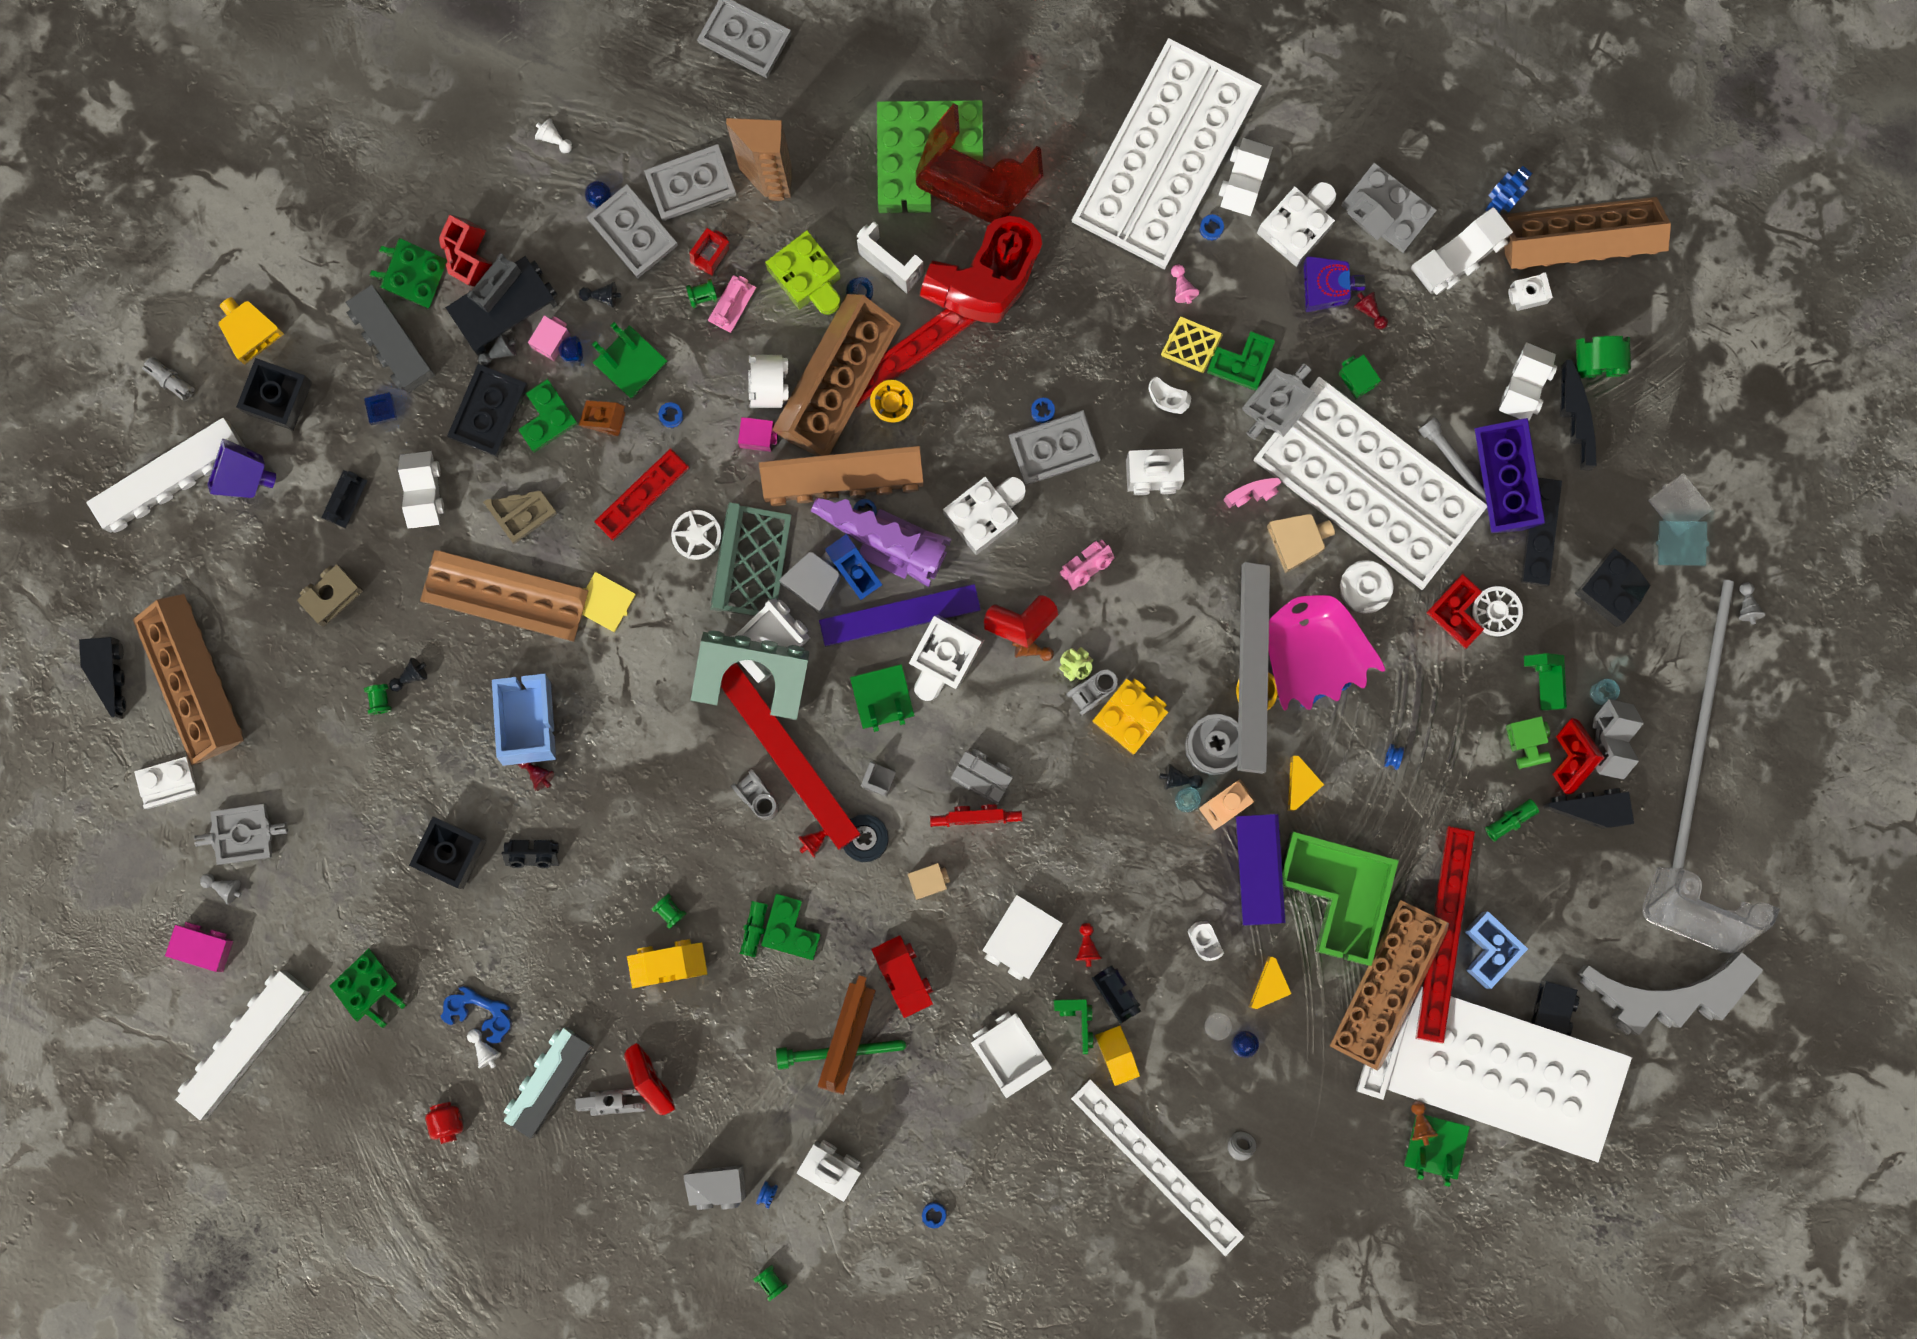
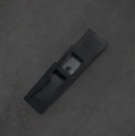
[1560,360,1597,470]

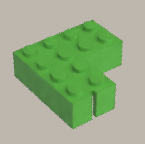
[877,100,983,213]
[1282,832,1399,966]

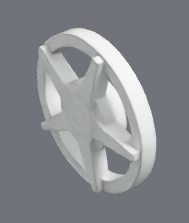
[671,510,722,560]

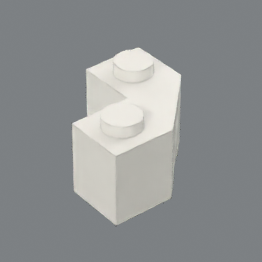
[1219,138,1273,216]
[1499,342,1557,420]
[398,451,444,529]

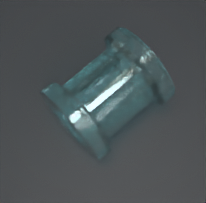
[1590,679,1620,705]
[1175,787,1201,813]

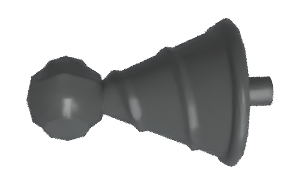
[478,334,517,366]

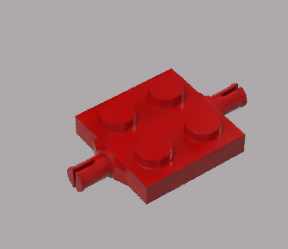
[930,804,1022,827]

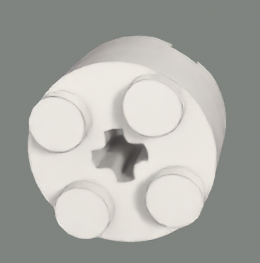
[748,355,788,408]

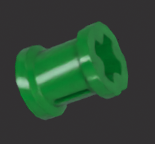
[686,279,718,308]
[364,684,392,715]
[651,893,687,929]
[753,1265,788,1301]

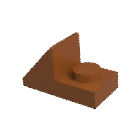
[579,400,625,436]

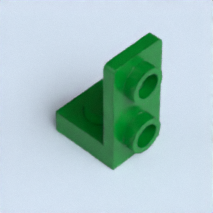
[1524,653,1567,711]
[1053,999,1093,1054]

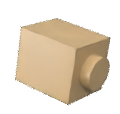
[908,863,950,900]

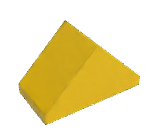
[1287,756,1324,811]
[1249,956,1291,1009]
[1095,1025,1140,1086]

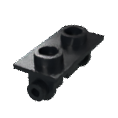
[321,470,368,528]
[502,840,559,868]
[1092,965,1141,1024]

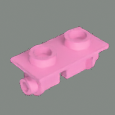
[708,275,756,333]
[1060,540,1115,590]

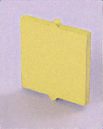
[582,572,636,633]

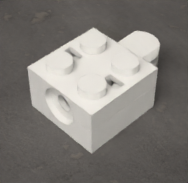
[1257,182,1336,267]
[1126,448,1184,495]
[943,477,1025,555]
[909,615,985,701]
[797,1140,863,1202]

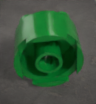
[1576,336,1631,379]

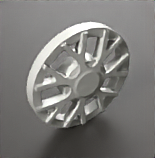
[1472,586,1523,637]

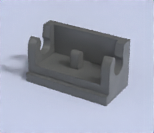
[467,253,521,313]

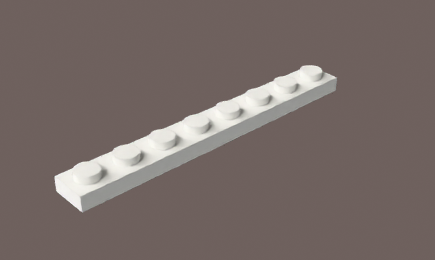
[1071,1079,1244,1256]

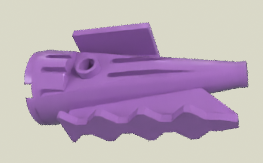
[811,497,952,587]

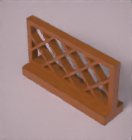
[818,975,876,1095]

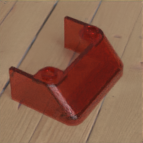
[915,103,1044,223]

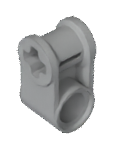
[1066,670,1118,716]
[731,769,779,820]

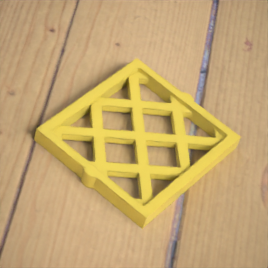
[1161,316,1223,373]

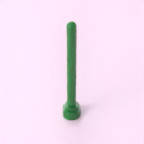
[776,1040,906,1070]

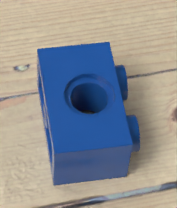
[825,534,882,600]

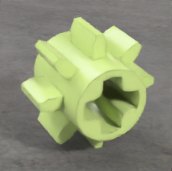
[1059,647,1093,681]

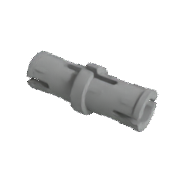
[143,357,195,401]

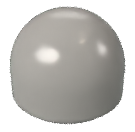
[1228,1132,1256,1161]

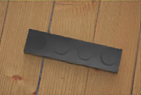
[1521,477,1562,586]

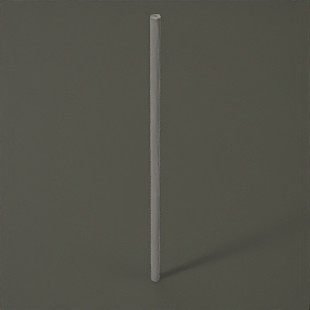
[1663,580,1734,922]

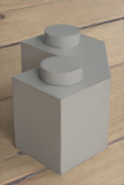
[1592,699,1644,779]

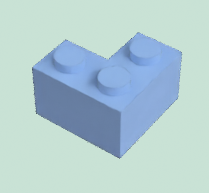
[1464,911,1528,989]

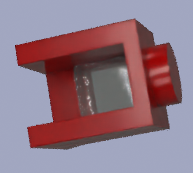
[689,228,729,276]

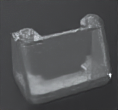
[1642,867,1780,954]

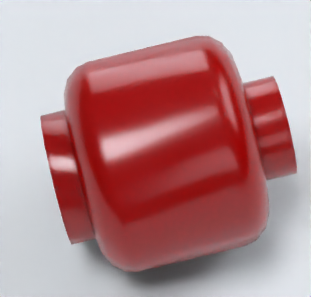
[425,1102,464,1144]

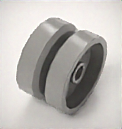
[1185,714,1238,775]

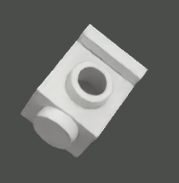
[1508,272,1553,311]

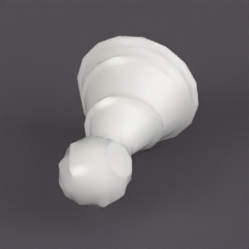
[535,118,573,153]
[467,1029,501,1068]

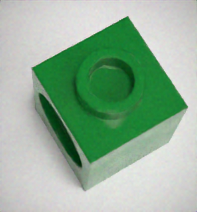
[1338,354,1381,400]

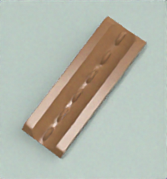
[420,550,589,642]
[1330,900,1449,1071]

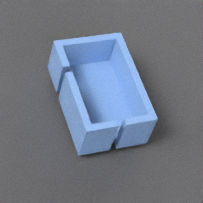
[492,674,556,766]

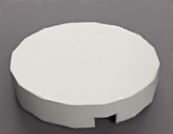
[1339,560,1394,614]

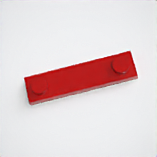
[594,448,690,541]

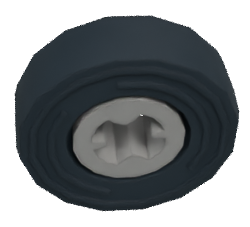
[843,814,889,862]

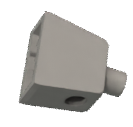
[779,551,841,614]

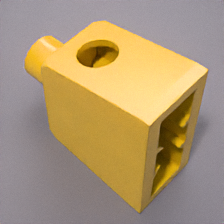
[218,297,284,365]

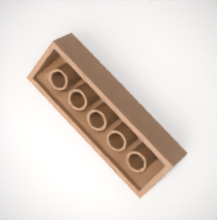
[726,118,792,201]
[1500,197,1671,269]
[772,294,901,456]
[759,446,924,506]
[133,594,244,765]

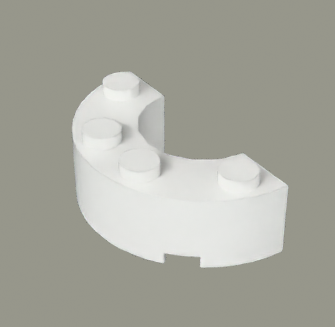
[1411,207,1513,295]

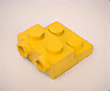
[1092,679,1168,755]

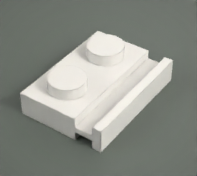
[134,757,199,809]

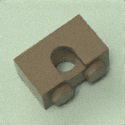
[297,564,363,627]

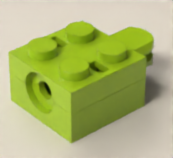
[765,230,841,315]

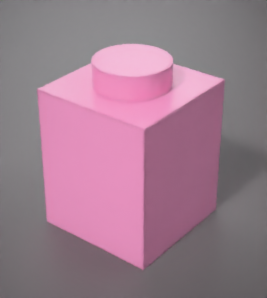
[528,316,571,361]

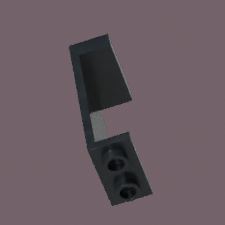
[445,256,558,356]

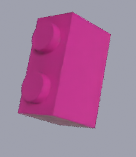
[165,921,233,972]

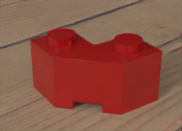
[439,215,493,287]
[871,935,933,1018]

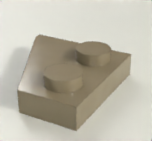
[483,491,557,544]

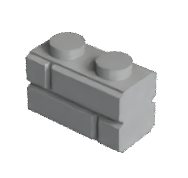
[951,749,1014,806]

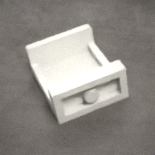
[857,222,924,293]
[730,598,811,683]
[982,895,1063,981]
[971,1011,1052,1098]

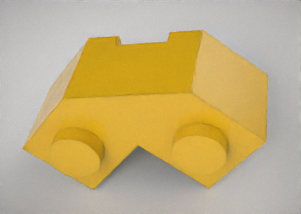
[627,939,708,988]

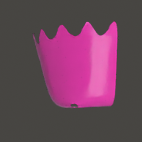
[1268,595,1385,711]

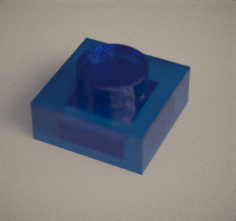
[364,392,397,426]

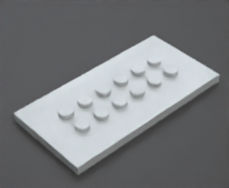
[1072,38,1262,270]
[1253,377,1487,590]
[1387,986,1632,1162]

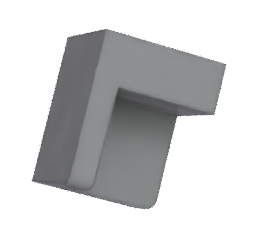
[1347,193,1394,240]
[861,761,896,797]

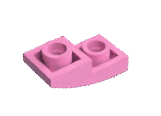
[1224,478,1281,508]

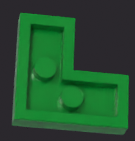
[1207,331,1275,391]
[518,379,578,453]
[761,894,821,960]

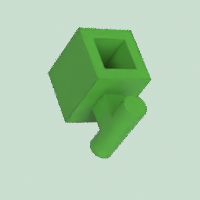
[1506,716,1551,769]

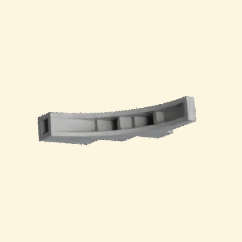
[1576,952,1763,1035]

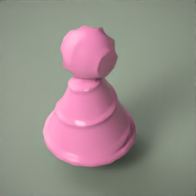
[1171,264,1199,304]

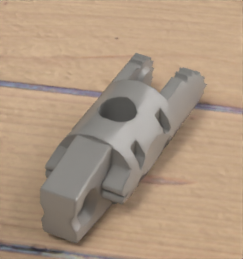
[575,1088,646,1116]

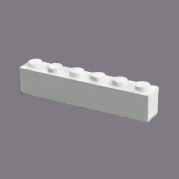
[86,417,246,533]
[175,971,310,1120]

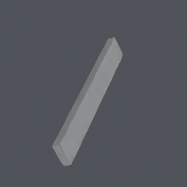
[1237,562,1270,774]

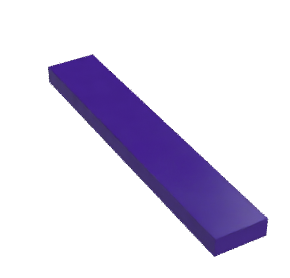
[819,584,981,647]

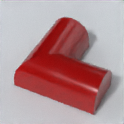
[1426,574,1484,649]
[984,595,1059,648]
[1552,718,1604,794]
[624,1043,675,1115]

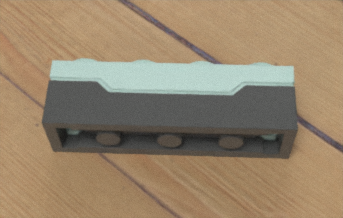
[504,1028,594,1139]

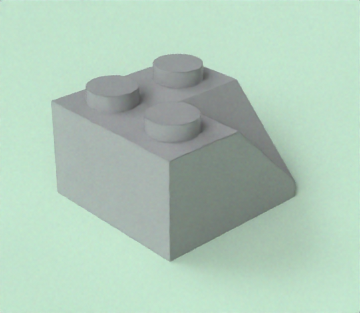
[684,1165,746,1210]

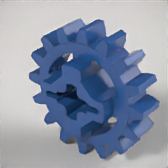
[1485,166,1533,213]

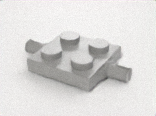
[1242,363,1317,440]
[194,804,288,865]

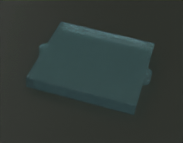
[1656,521,1709,566]

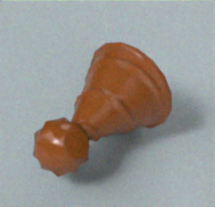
[1012,642,1054,661]
[1411,1101,1438,1146]

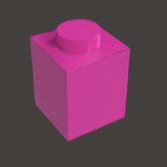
[738,417,778,452]

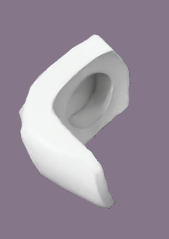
[1149,377,1191,414]
[1188,921,1224,961]

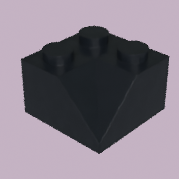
[236,358,312,431]
[1575,548,1651,627]
[409,816,487,889]

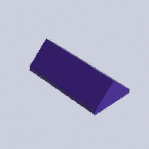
[1474,418,1545,533]
[1236,814,1286,926]

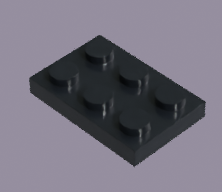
[447,364,528,458]

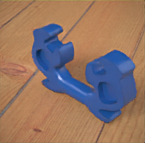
[441,986,512,1043]

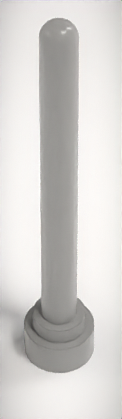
[1418,417,1488,510]

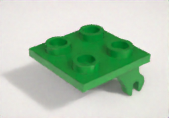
[369,238,447,308]
[591,322,668,399]
[850,664,915,732]
[330,948,407,1028]
[1404,1114,1470,1187]

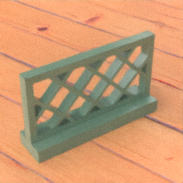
[710,502,791,616]

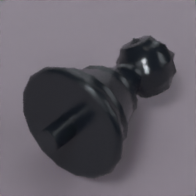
[579,282,621,308]
[388,658,428,692]
[1159,764,1203,790]

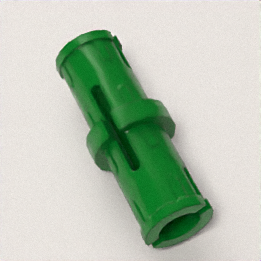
[1485,799,1539,842]
[739,901,768,958]

